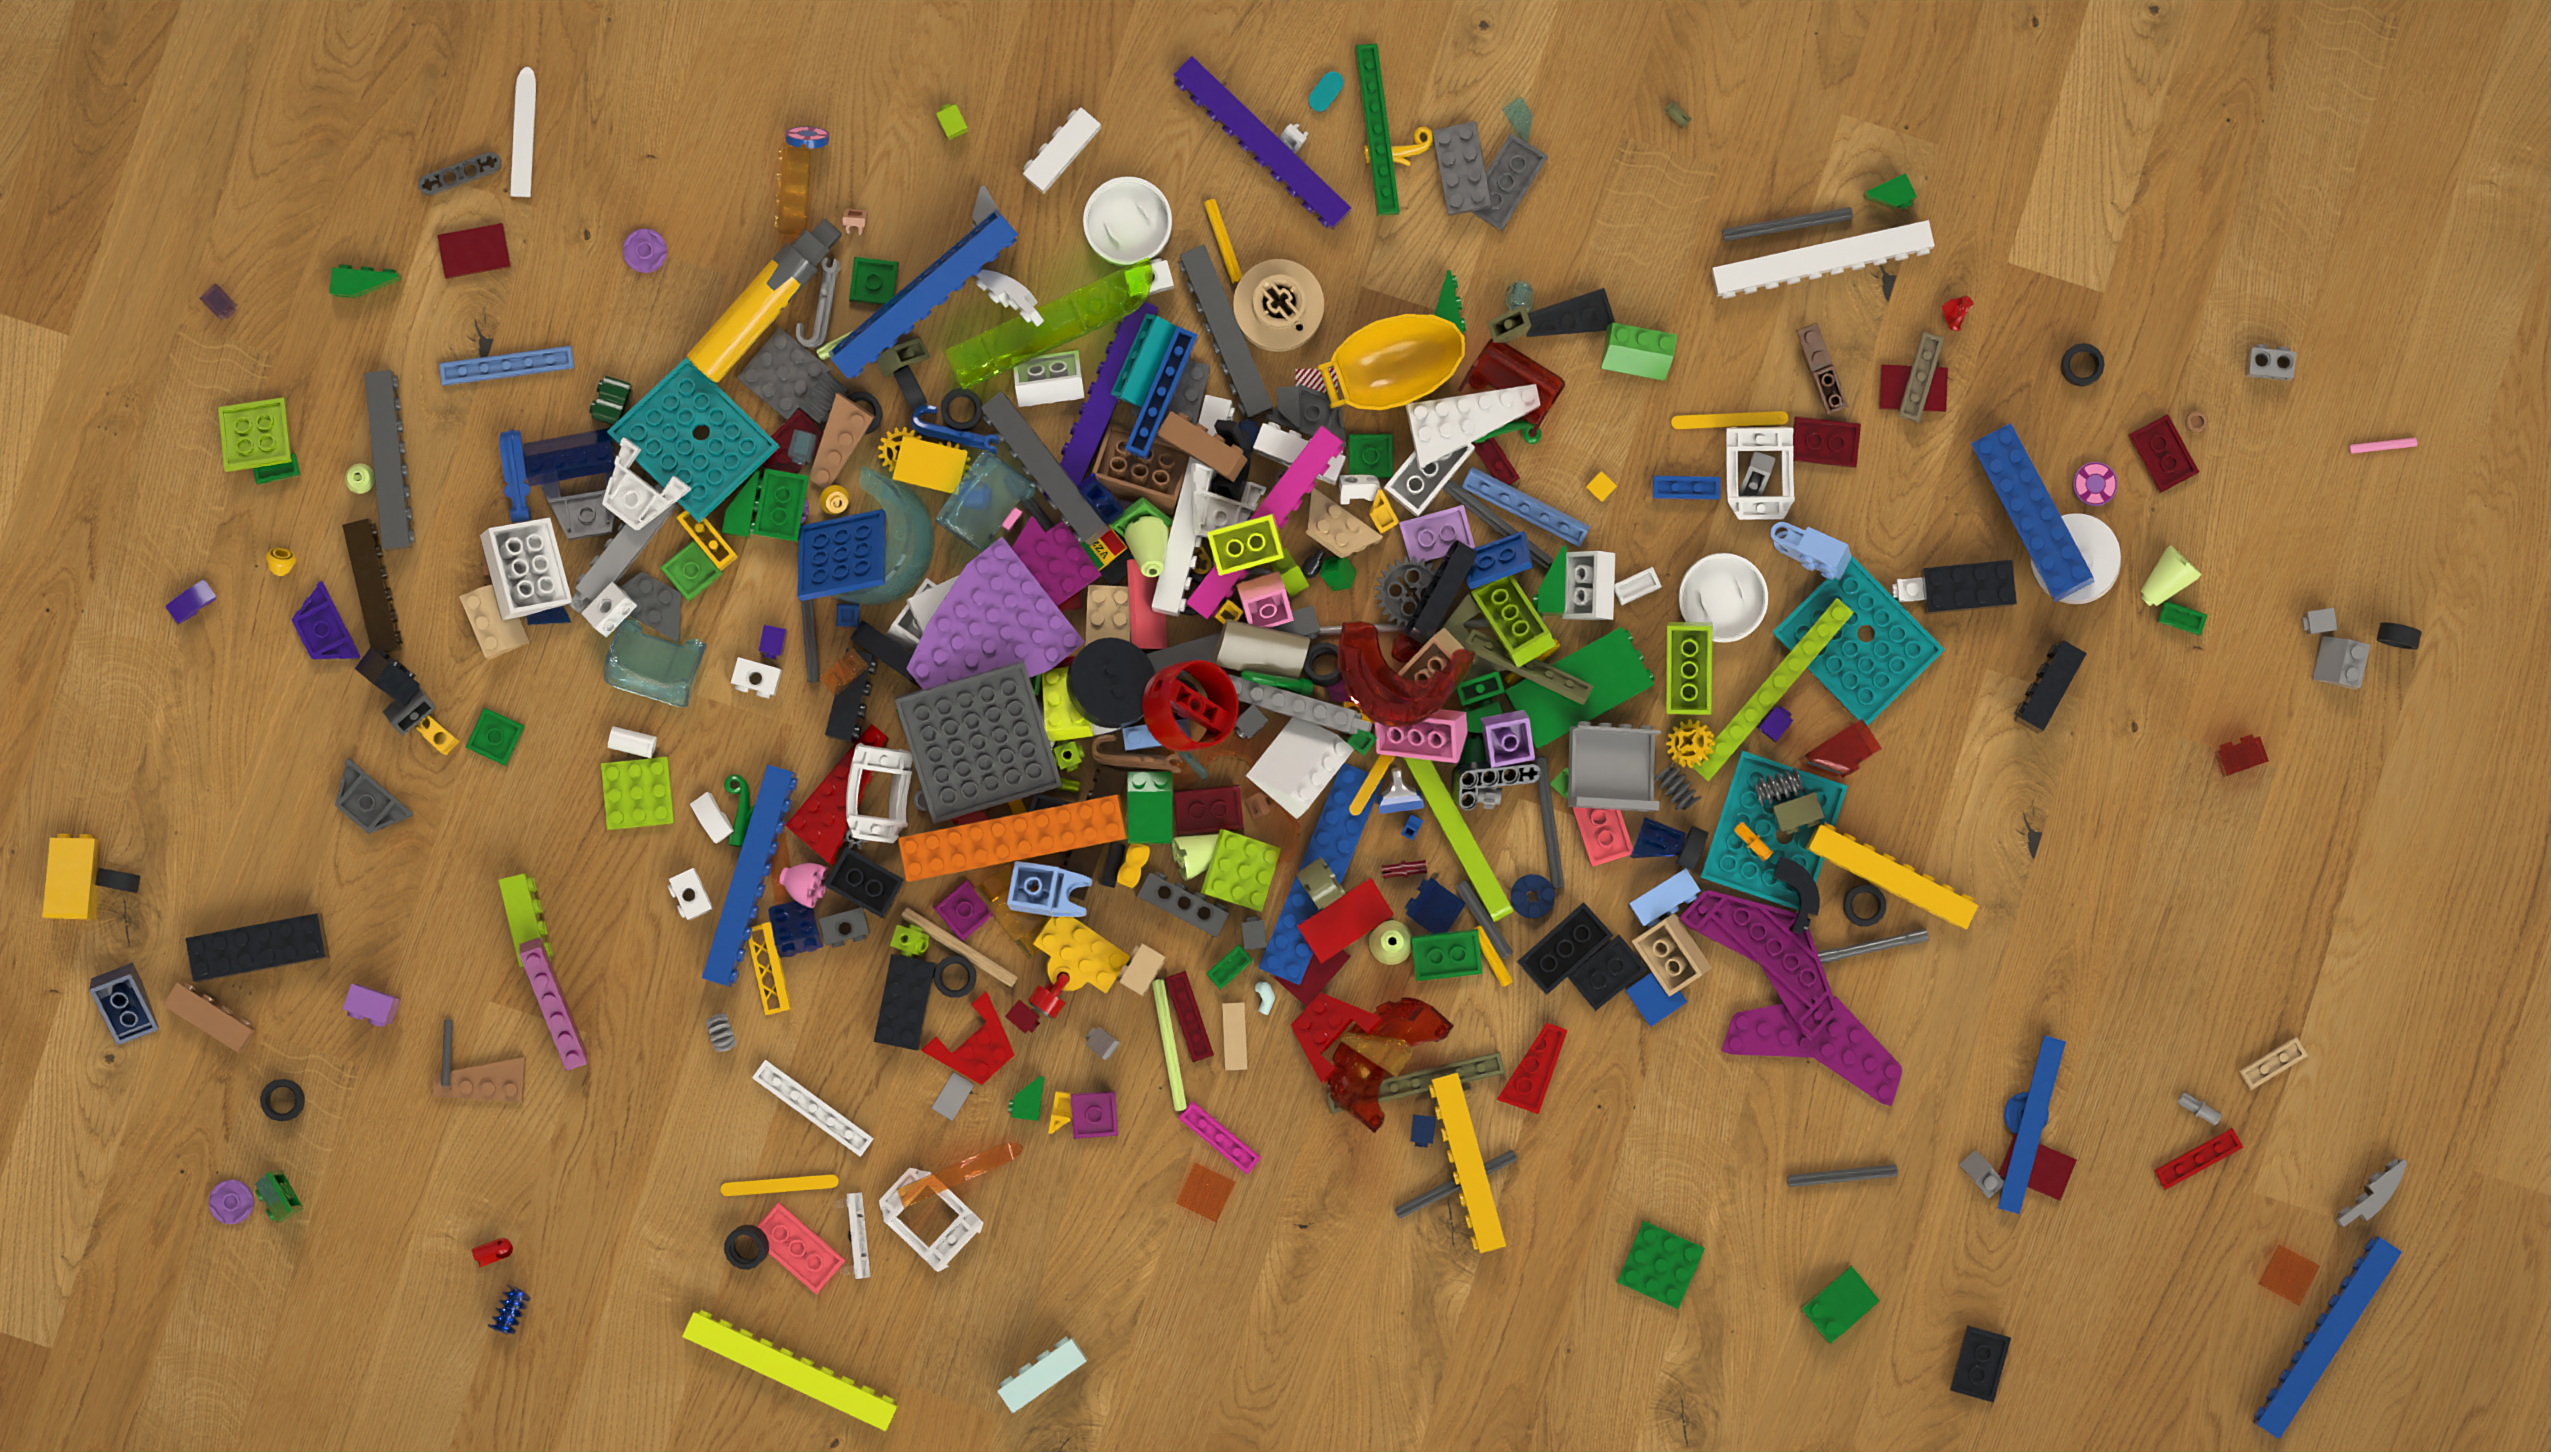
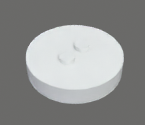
[1083,177,1172,267]
[2031,514,2121,604]
[1678,553,1768,642]

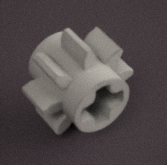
[1478,787,1502,810]
[843,829,869,849]

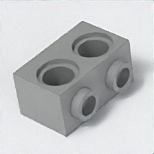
[2246,344,2296,381]

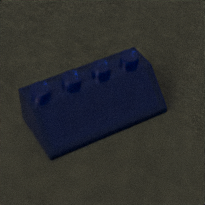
[523,428,616,486]

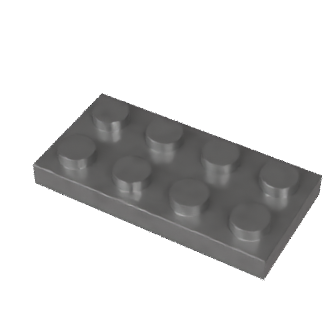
[1432,121,1492,216]
[1470,133,1548,232]

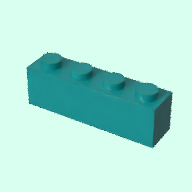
[1111,314,1177,408]

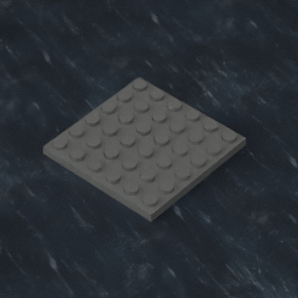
[895,660,1062,824]

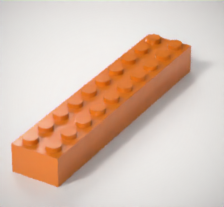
[898,795,1128,882]

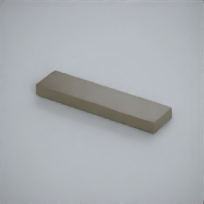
[1897,331,1944,423]

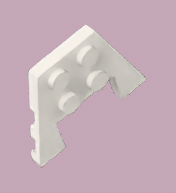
[602,438,691,531]
[1191,463,1266,539]

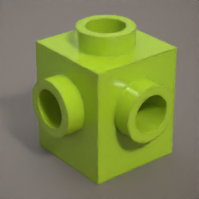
[1053,739,1085,773]
[890,924,929,958]

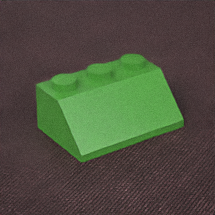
[1600,323,1677,381]

